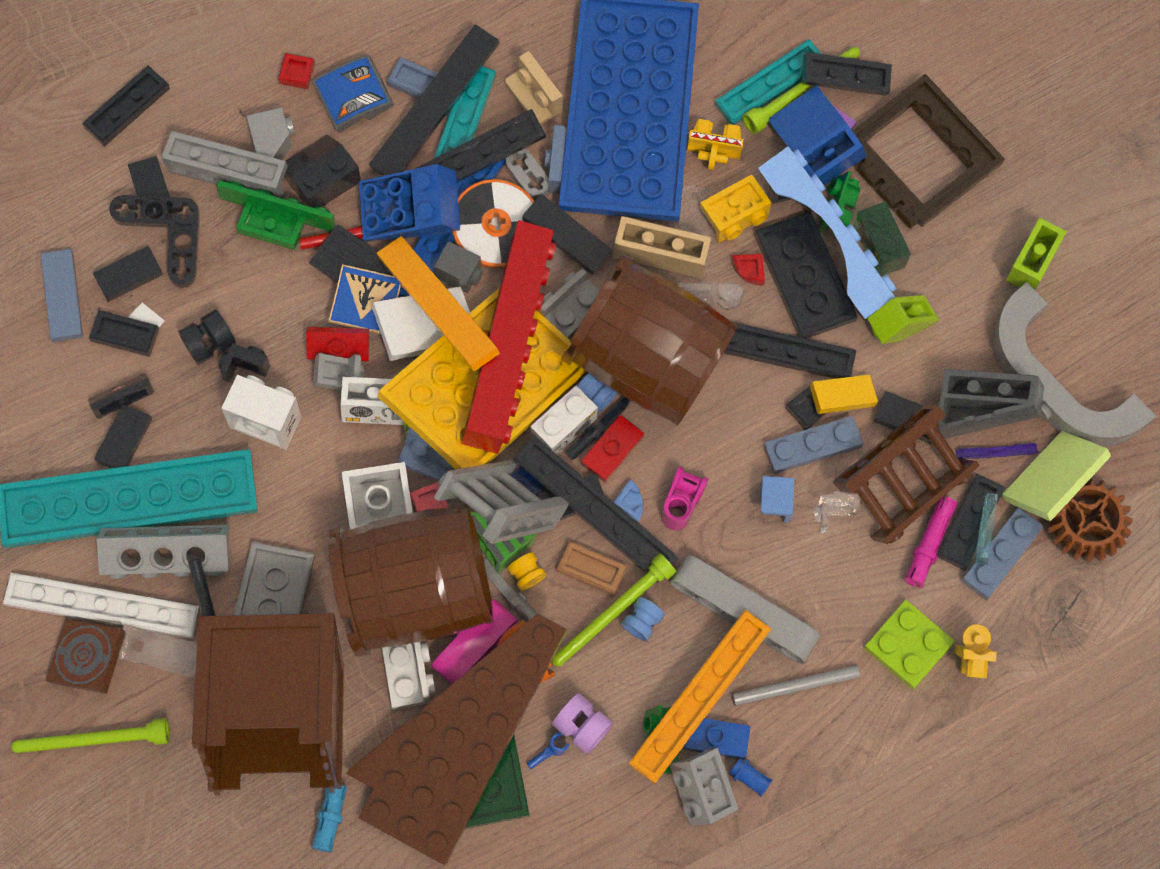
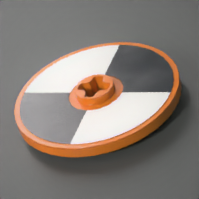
[452,179,534,268]

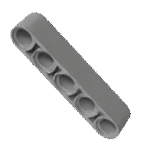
[669,555,820,664]

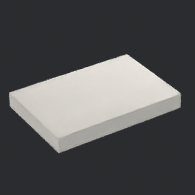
[372,286,470,361]

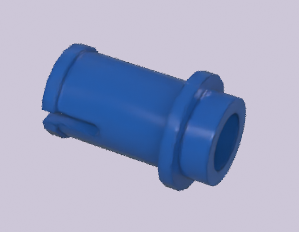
[729,758,772,797]

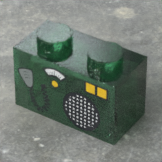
[853,201,911,277]

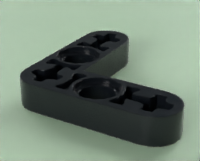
[109,195,200,288]

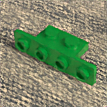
[216,180,336,250]

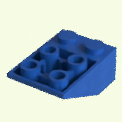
[769,85,867,185]
[359,164,461,241]

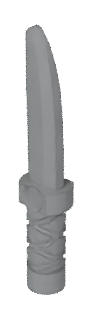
[484,559,536,621]

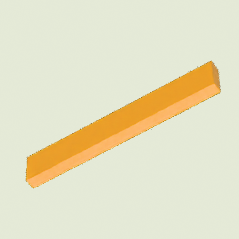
[376,236,500,371]
[628,610,771,785]

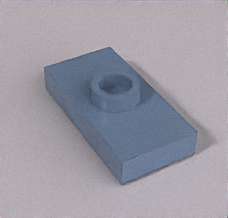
[545,125,566,193]

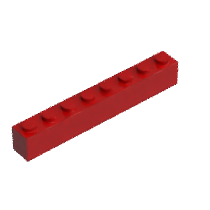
[461,220,556,454]

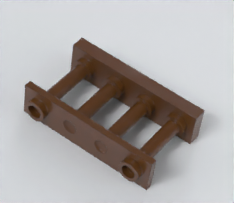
[833,405,980,544]

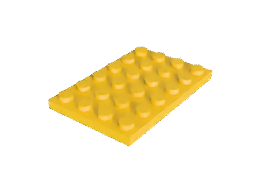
[377,288,588,469]

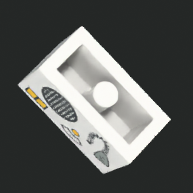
[341,377,404,425]
[530,386,598,455]

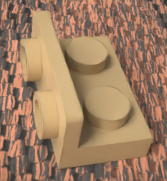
[505,51,563,125]

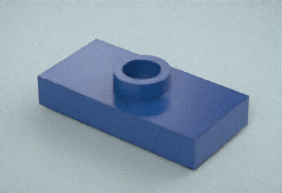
[682,718,751,760]

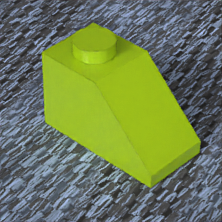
[867,295,940,344]

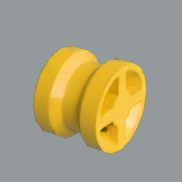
[507,552,547,591]

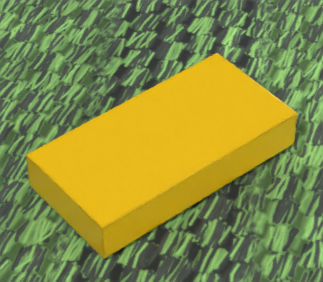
[810,375,878,414]

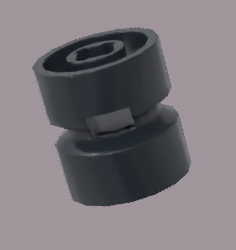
[178,309,236,365]

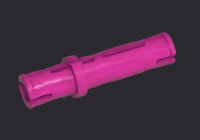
[904,496,957,588]

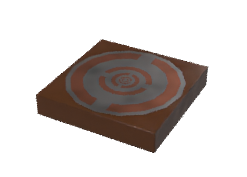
[46,619,126,694]

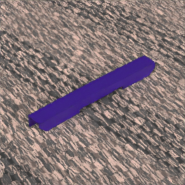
[956,443,1039,460]

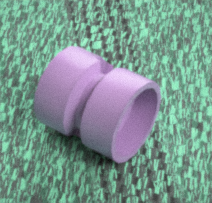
[552,693,614,755]

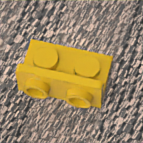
[700,174,771,243]

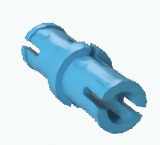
[311,785,348,853]

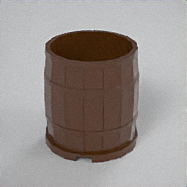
[561,253,738,426]
[328,504,494,657]

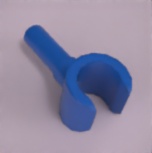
[526,733,569,769]

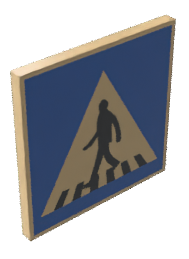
[329,264,401,334]

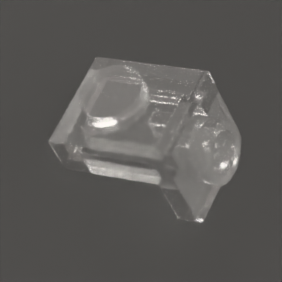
[813,490,860,533]

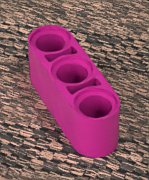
[432,599,518,685]

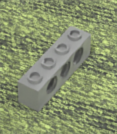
[96,525,232,579]

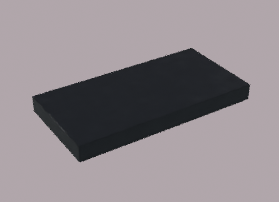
[754,211,858,339]

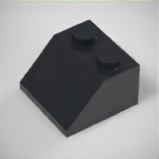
[284,135,361,208]

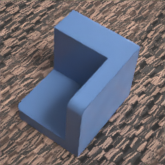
[759,476,794,523]

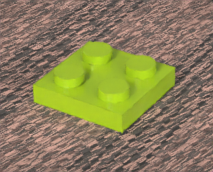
[864,600,955,690]

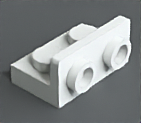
[382,642,436,710]

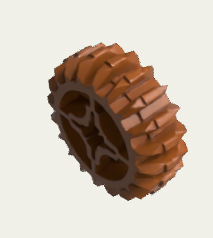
[1045,477,1133,562]

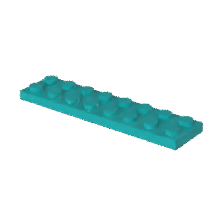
[0,449,258,549]

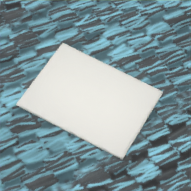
[128,303,165,327]

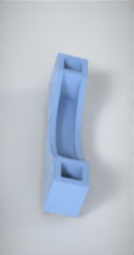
[758,147,897,319]

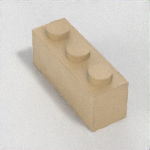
[613,216,711,279]

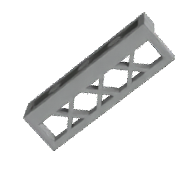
[161,131,288,199]

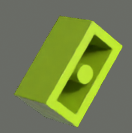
[1006,218,1067,290]

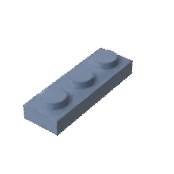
[764,416,863,474]
[961,507,1044,601]

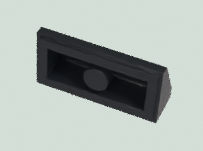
[88,373,154,419]

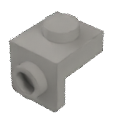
[313,353,364,391]

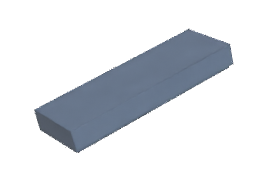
[41,249,83,342]

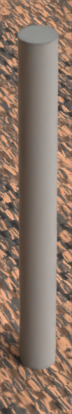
[732,665,860,706]

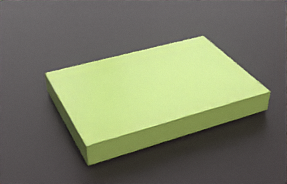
[1002,431,1111,521]

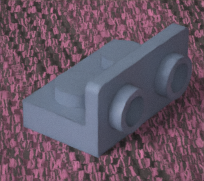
[397,427,456,482]

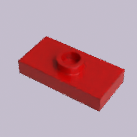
[306,327,370,361]
[581,415,645,483]

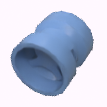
[577,374,617,413]
[621,597,665,642]

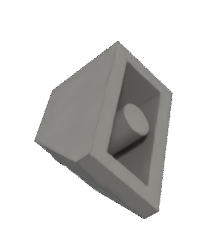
[247,107,295,160]

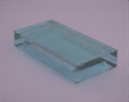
[975,493,998,564]

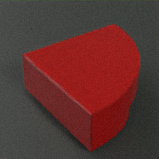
[731,253,765,286]

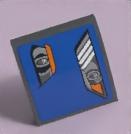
[312,55,394,133]

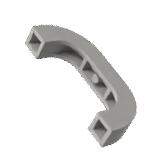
[993,282,1156,447]

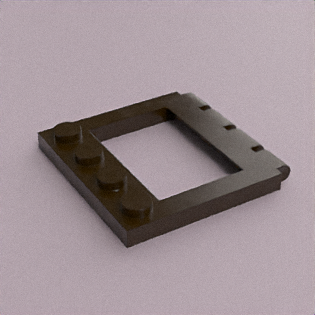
[852,74,1005,229]

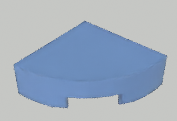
[614,480,643,523]

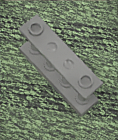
[434,460,569,544]

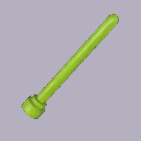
[742,47,860,134]
[552,553,677,667]
[11,718,170,753]

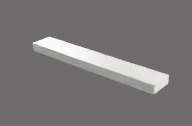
[3,573,200,639]

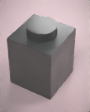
[434,241,484,293]

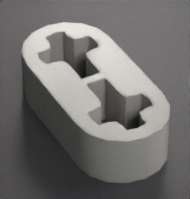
[506,149,549,201]

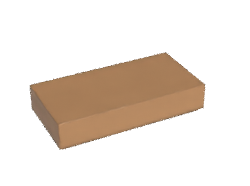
[556,541,627,596]

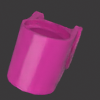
[661,466,709,531]

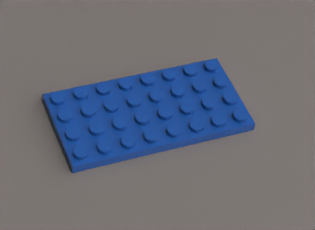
[559,0,699,222]

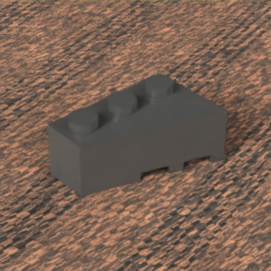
[938,369,1044,439]

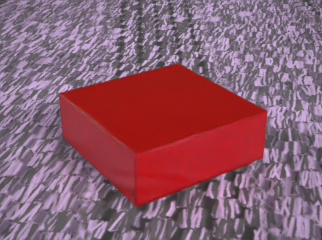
[278,53,315,89]

